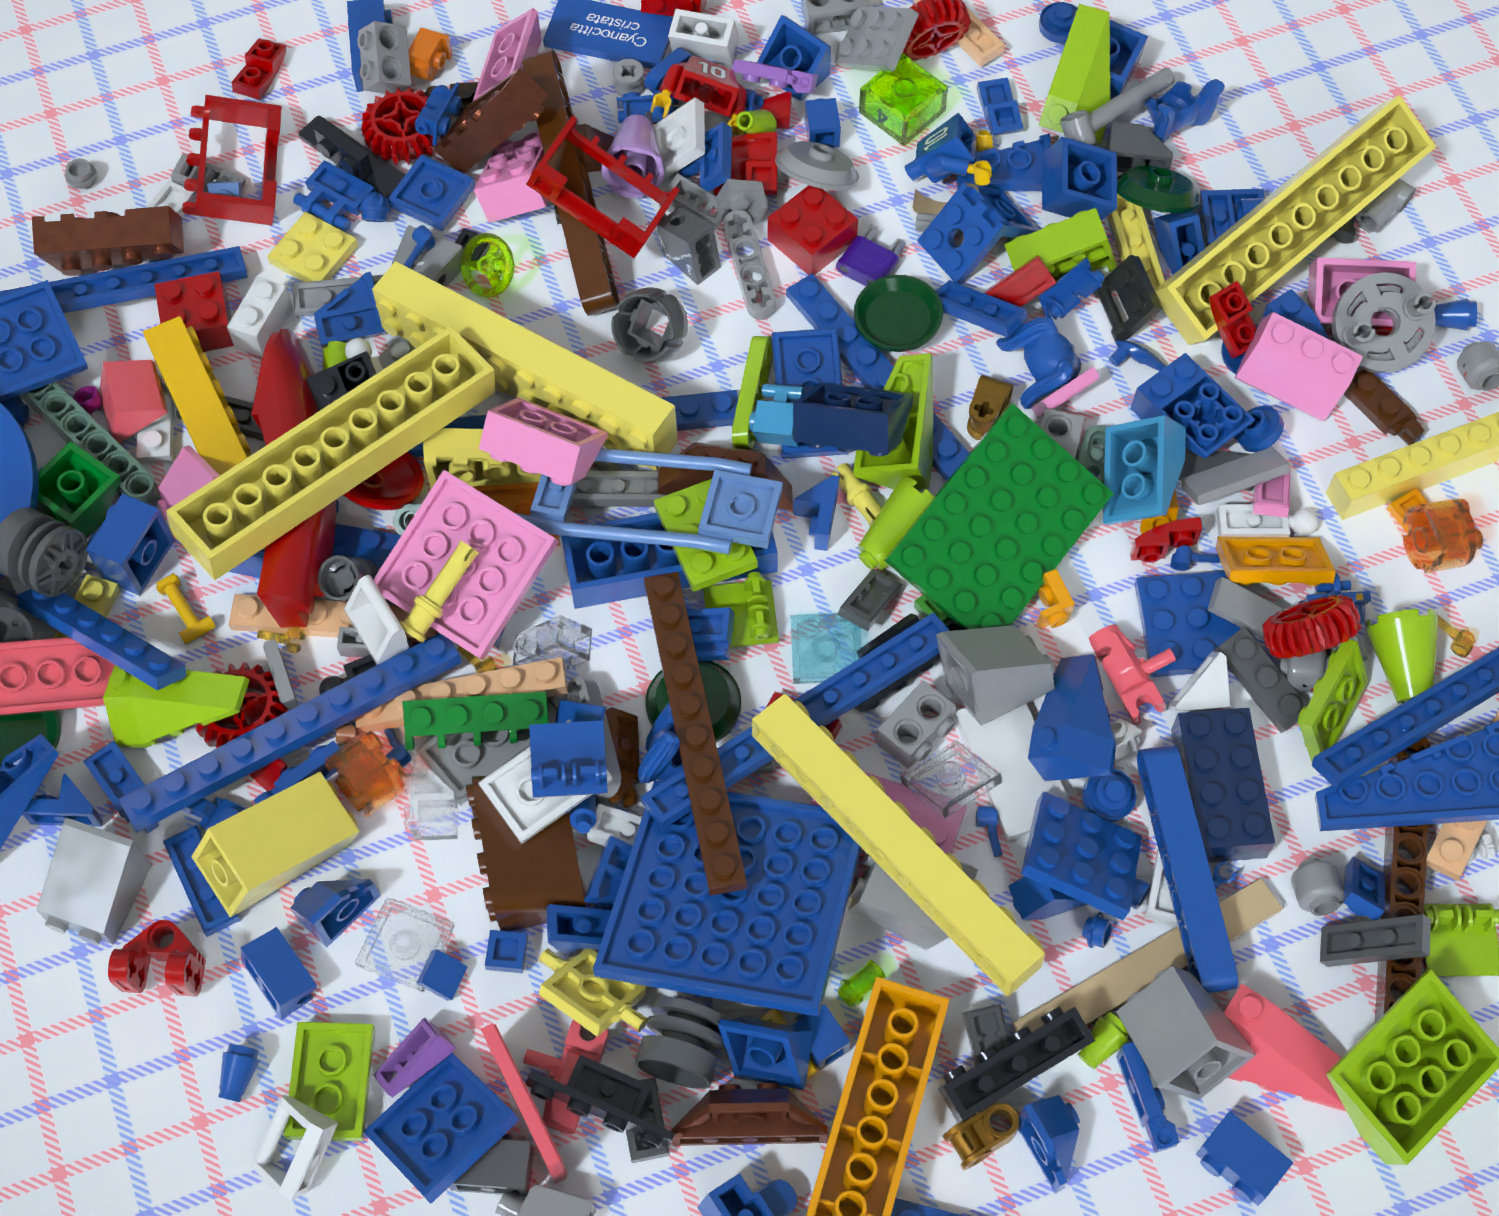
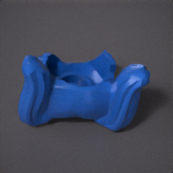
[1143,79,1225,144]
[996,317,1082,409]
[637,703,683,784]

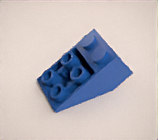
[1130,353,1255,459]

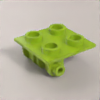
[703,572,779,648]
[1424,903,1499,977]

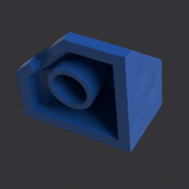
[290,879,381,948]
[1017,1095,1080,1194]

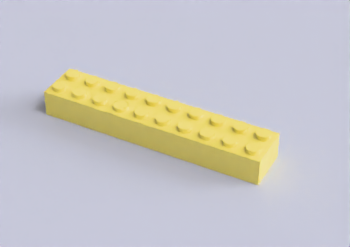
[1155,95,1437,345]
[372,261,678,471]
[166,326,495,581]

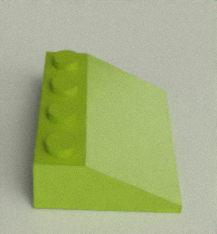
[1326,969,1499,1165]

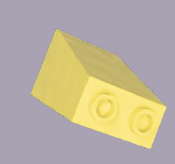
[191,772,360,918]

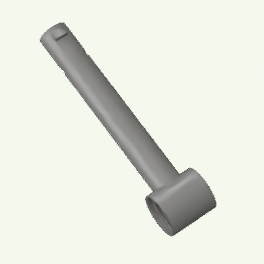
[1060,68,1175,145]

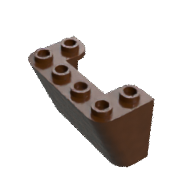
[466,775,587,931]

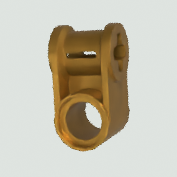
[967,374,1014,440]
[942,1103,1019,1171]

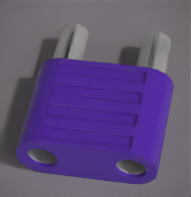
[835,224,906,287]

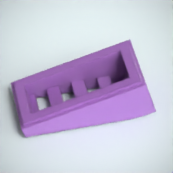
[373,1017,457,1098]

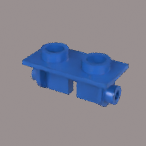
[415,82,462,146]
[616,90,679,124]
[1038,258,1105,320]

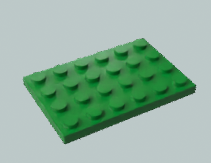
[884,403,1114,629]

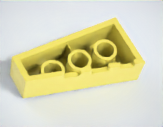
[423,428,541,489]

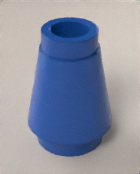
[1434,298,1477,331]
[218,1043,260,1102]

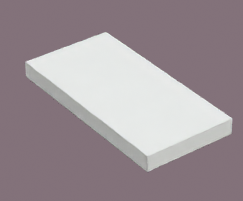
[954,703,1070,842]

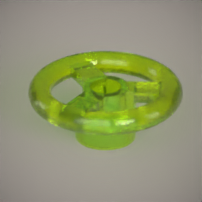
[461,233,515,298]

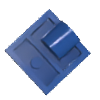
[1199,188,1266,247]

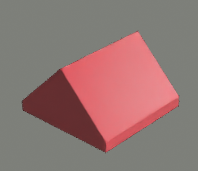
[99,360,168,443]

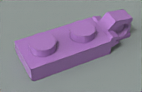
[732,59,818,93]

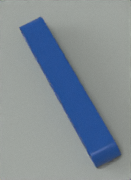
[1137,744,1238,994]

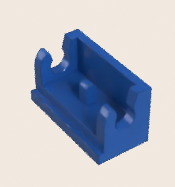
[240,927,317,1021]

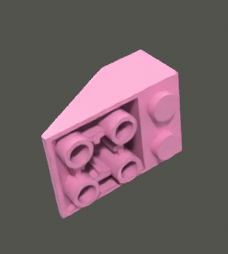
[473,131,549,223]

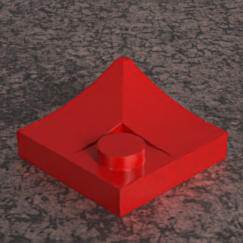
[714,132,777,196]

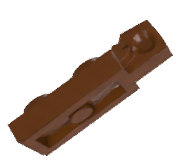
[1344,369,1425,445]

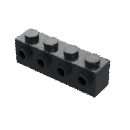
[937,1006,1096,1122]

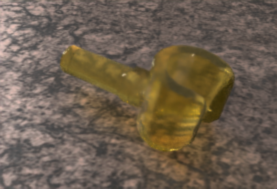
[1437,614,1475,658]
[257,627,305,654]
[457,646,497,673]

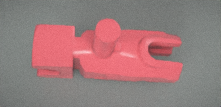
[1089,624,1176,725]
[523,1020,609,1134]

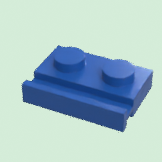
[686,607,735,661]

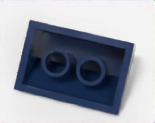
[793,383,913,456]

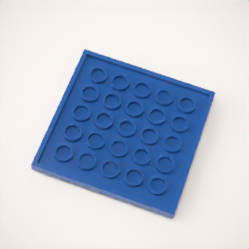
[593,780,861,1017]

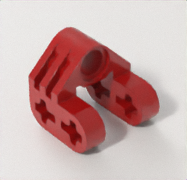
[108,919,206,997]

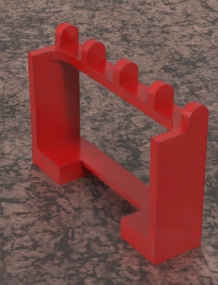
[182,94,282,226]
[526,115,680,259]

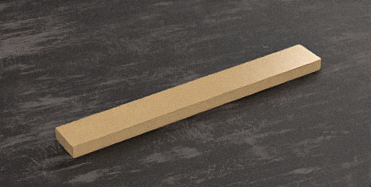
[1012,878,1283,1032]

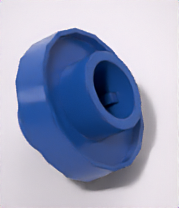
[1039,2,1078,43]
[1235,405,1284,452]
[1082,768,1137,822]

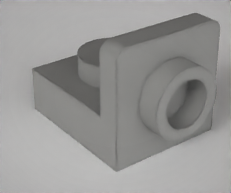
[716,179,769,225]

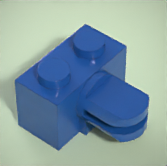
[697,1173,797,1216]

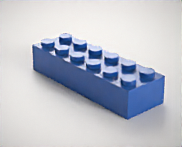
[561,512,778,609]

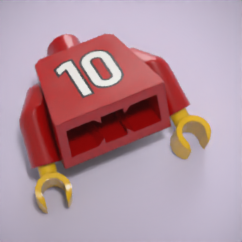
[650,56,747,136]

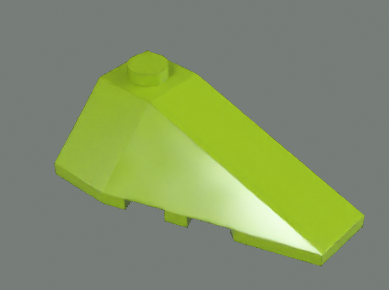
[1038,3,1110,144]
[853,353,933,490]
[103,666,249,748]

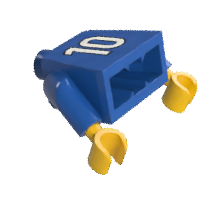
[904,112,993,185]

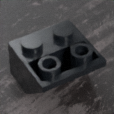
[306,351,377,411]

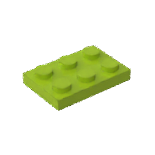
[653,479,758,592]
[1298,639,1369,763]
[284,1022,375,1142]

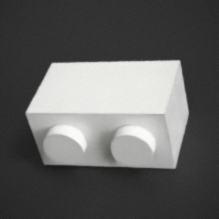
[668,9,739,64]
[227,276,293,358]

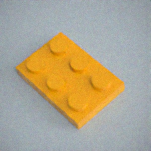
[1215,536,1336,586]

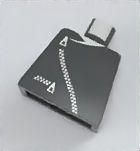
[654,207,721,285]

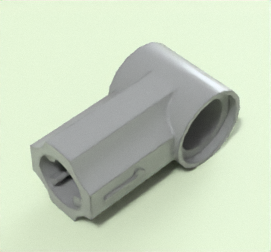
[1356,178,1416,233]

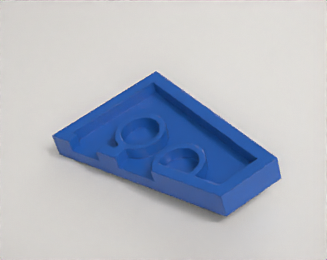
[956,133,1051,192]

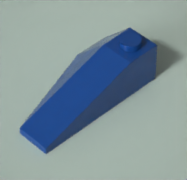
[1028,654,1117,781]
[0,734,59,849]

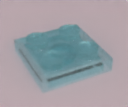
[790,613,862,684]

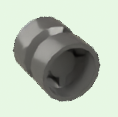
[318,555,379,601]

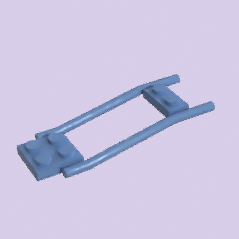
[515,448,783,555]

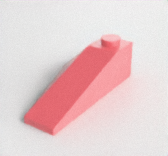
[1223,984,1347,1112]

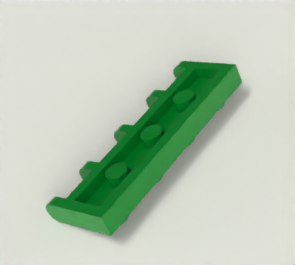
[402,691,549,751]

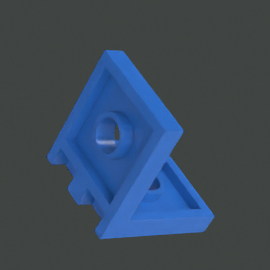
[917,182,1039,285]

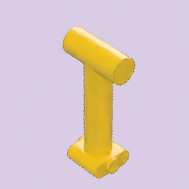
[155,573,216,645]

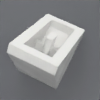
[1167,651,1231,711]

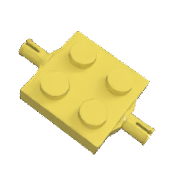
[539,948,648,1037]

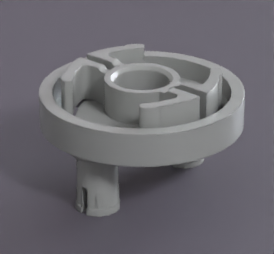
[1332,272,1436,374]

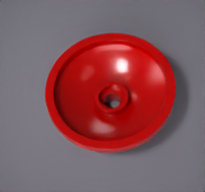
[343,452,424,511]

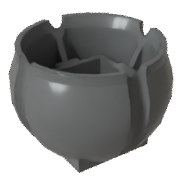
[611,287,688,363]

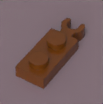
[605,707,640,808]

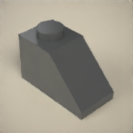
[1107,121,1173,173]
[449,1134,534,1197]

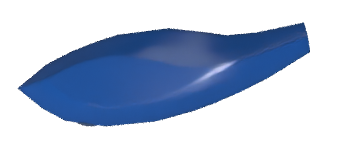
[1109,340,1166,371]

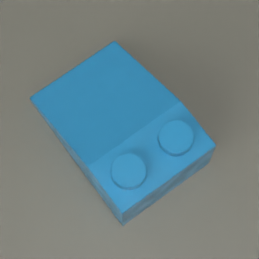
[1103,415,1186,525]

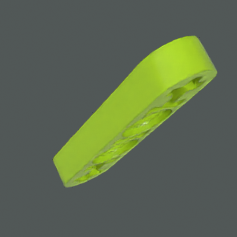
[732,336,773,449]

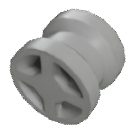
[613,59,645,97]

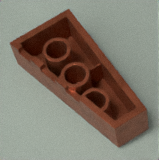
[434,68,548,174]
[32,206,184,276]

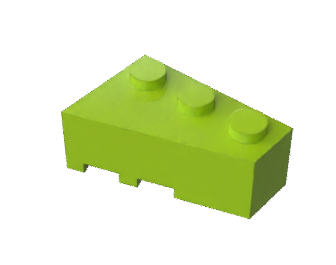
[1004,208,1117,282]

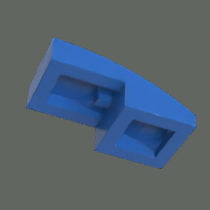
[976,77,1023,136]

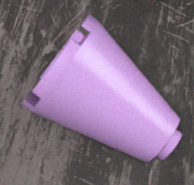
[601,115,665,198]

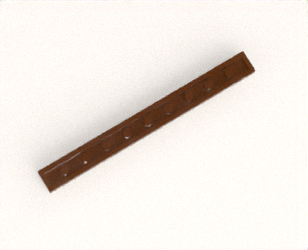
[644,572,747,896]

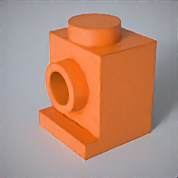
[408,27,453,81]

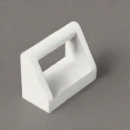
[344,575,409,665]
[251,1095,338,1201]

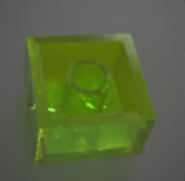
[859,53,948,146]

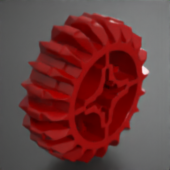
[900,0,971,61]
[361,86,444,166]
[1262,595,1361,659]
[195,662,289,748]

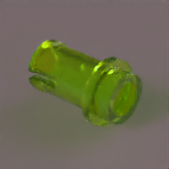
[837,960,886,1007]

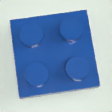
[387,155,476,231]

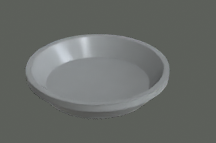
[775,141,859,190]

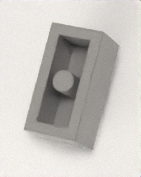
[337,627,370,657]

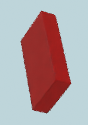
[984,255,1057,307]

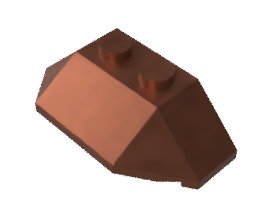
[657,442,793,510]
[671,1083,828,1146]

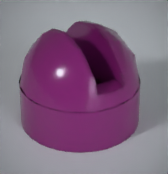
[73,386,102,415]

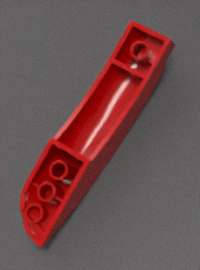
[251,329,337,628]

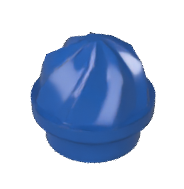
[359,192,391,222]

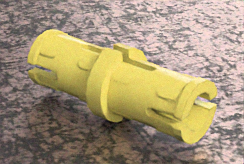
[831,463,882,526]

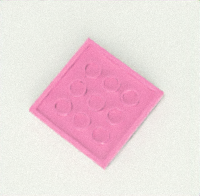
[373,470,559,660]

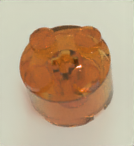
[1403,499,1483,574]
[324,731,406,818]

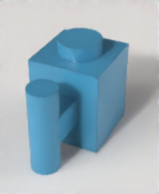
[749,384,804,447]

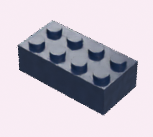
[1171,708,1275,863]

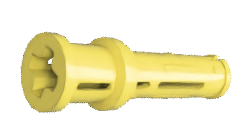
[399,540,479,643]

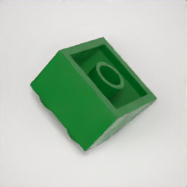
[36,441,121,538]

